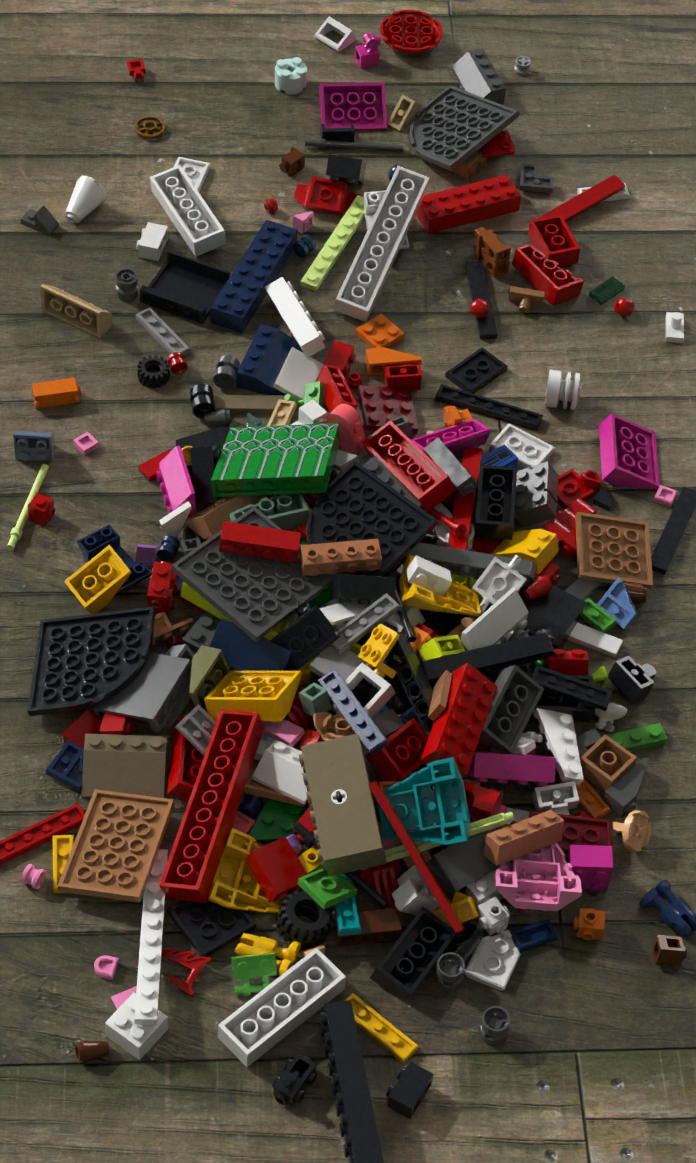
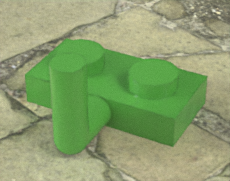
[284,381,324,408]

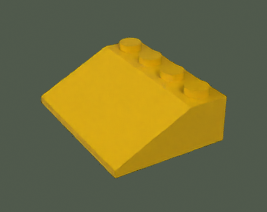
[204,671,302,723]

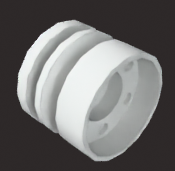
[544,370,581,410]

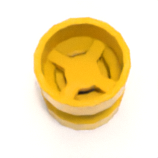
[181,446,192,465]

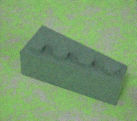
[230,493,309,530]

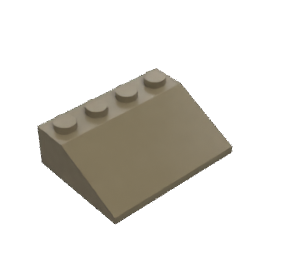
[81,734,167,799]

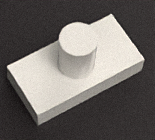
[665,312,684,343]

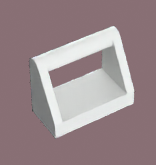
[315,16,357,52]

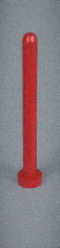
[429,508,466,537]

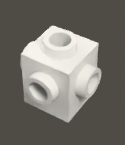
[477,896,510,935]

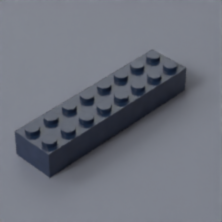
[211,220,298,333]

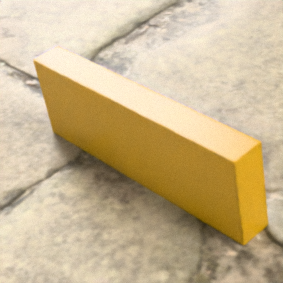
[53,835,74,894]

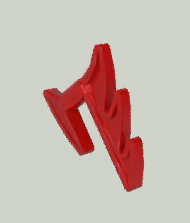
[161,948,212,997]

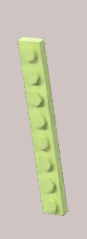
[300,195,365,292]

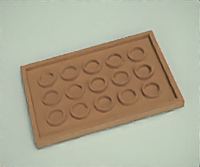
[58,789,175,902]

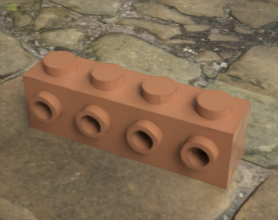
[300,539,382,576]
[483,810,565,866]

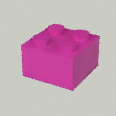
[566,845,613,891]

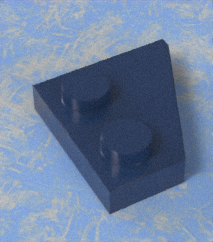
[46,740,84,792]

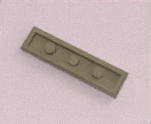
[215,395,285,413]

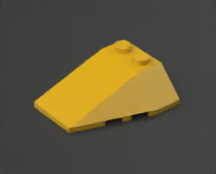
[399,554,481,617]
[208,828,293,914]

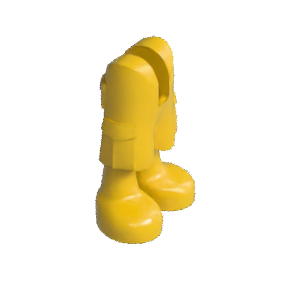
[235,933,301,976]

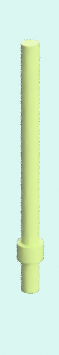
[7,464,49,550]

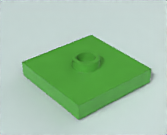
[297,869,358,909]

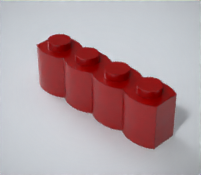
[542,498,597,549]

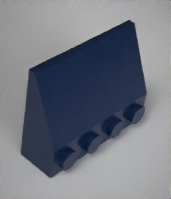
[237,324,304,395]

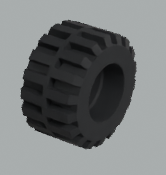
[276,890,334,949]

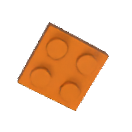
[355,314,405,348]

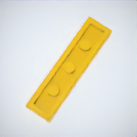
[345,993,419,1064]

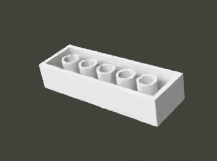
[150,165,226,257]
[218,948,346,1067]

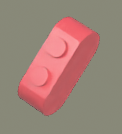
[326,404,366,455]

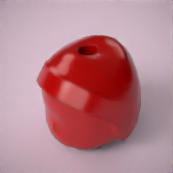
[614,297,635,316]
[470,299,489,318]

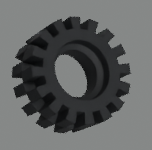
[137,355,170,388]

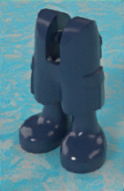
[639,879,696,939]

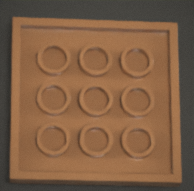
[575,512,653,589]

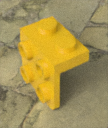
[358,624,400,679]

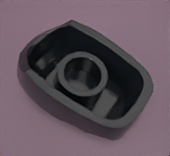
[443,921,484,962]

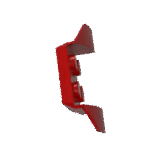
[294,177,363,216]

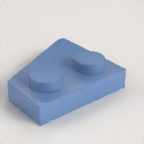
[597,577,638,630]

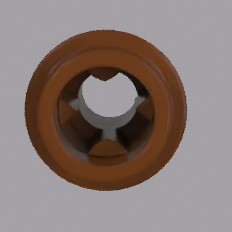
[75,1040,109,1063]

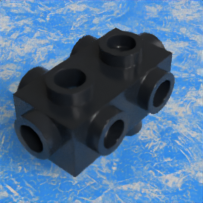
[272,1053,318,1106]

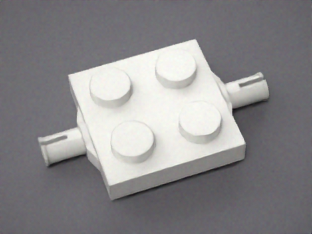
[472,555,527,613]

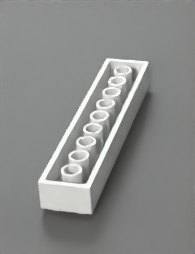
[334,166,429,322]

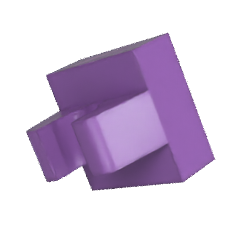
[136,544,157,566]

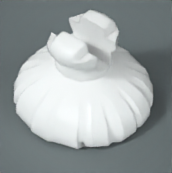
[594,703,627,732]

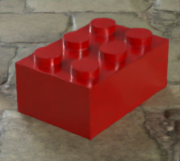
[528,214,580,267]
[365,718,428,781]

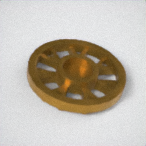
[135,116,165,139]

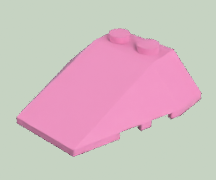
[495,843,582,911]

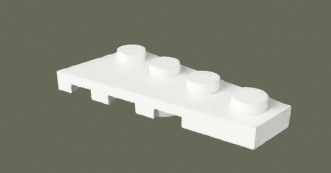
[533,708,584,785]

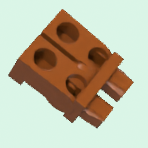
[473,227,511,278]

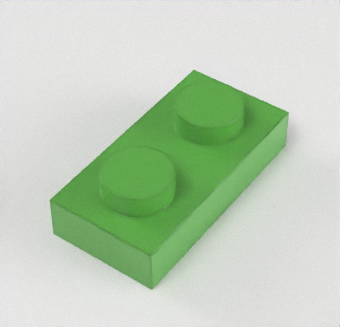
[581,598,616,633]

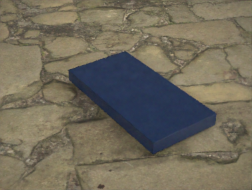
[210,618,293,671]

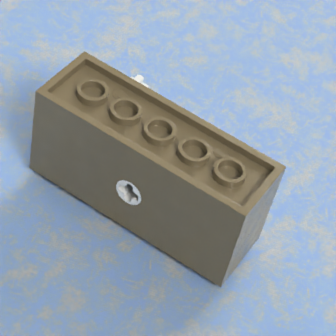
[299,733,387,877]

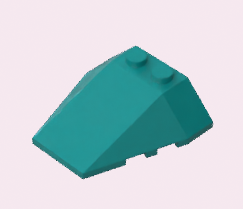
[377,757,470,845]

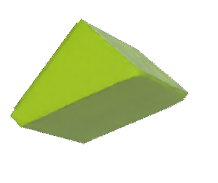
[591,666,608,688]

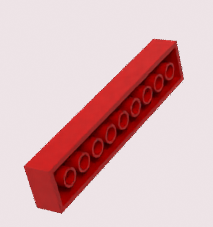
[159,710,265,903]

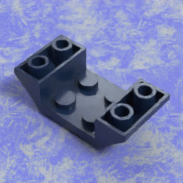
[77,524,152,593]

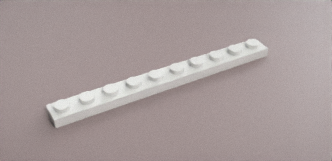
[134,849,168,1025]

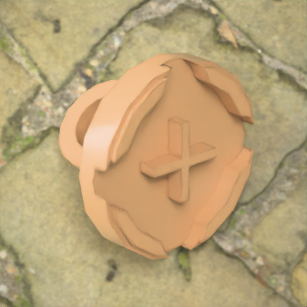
[611,810,651,852]

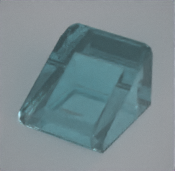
[247,413,267,427]

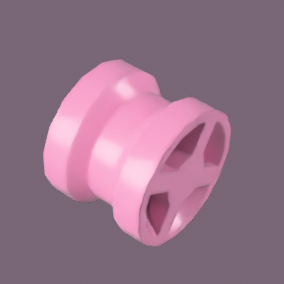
[21,864,46,890]

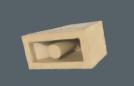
[387,95,423,131]

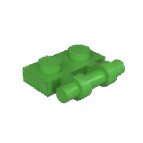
[231,952,277,996]

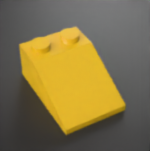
[492,529,559,575]
[64,545,132,614]

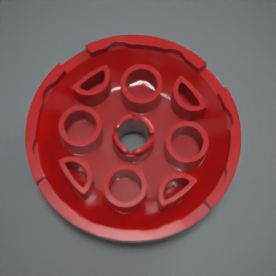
[380,10,443,54]

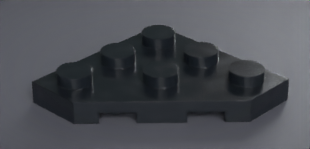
[167,900,256,957]

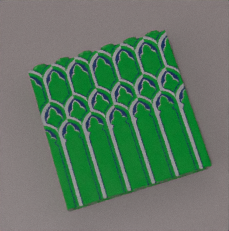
[211,423,341,497]

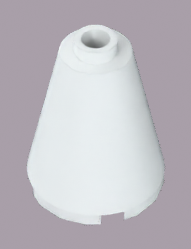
[65,176,108,223]

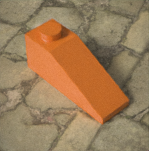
[365,347,422,377]

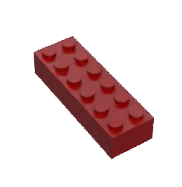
[416,175,521,234]
[362,420,456,513]
[420,663,498,778]

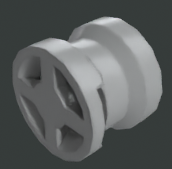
[514,56,531,76]

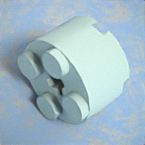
[275,57,307,95]

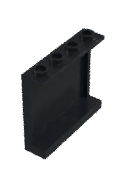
[140,250,230,324]

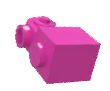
[355,33,381,68]

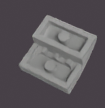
[175,704,216,756]

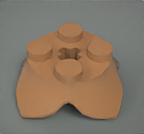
[313,710,362,743]

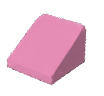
[293,211,314,234]

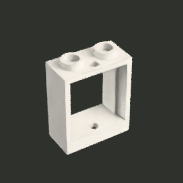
[330,663,395,719]

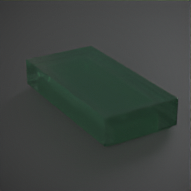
[589,276,625,305]

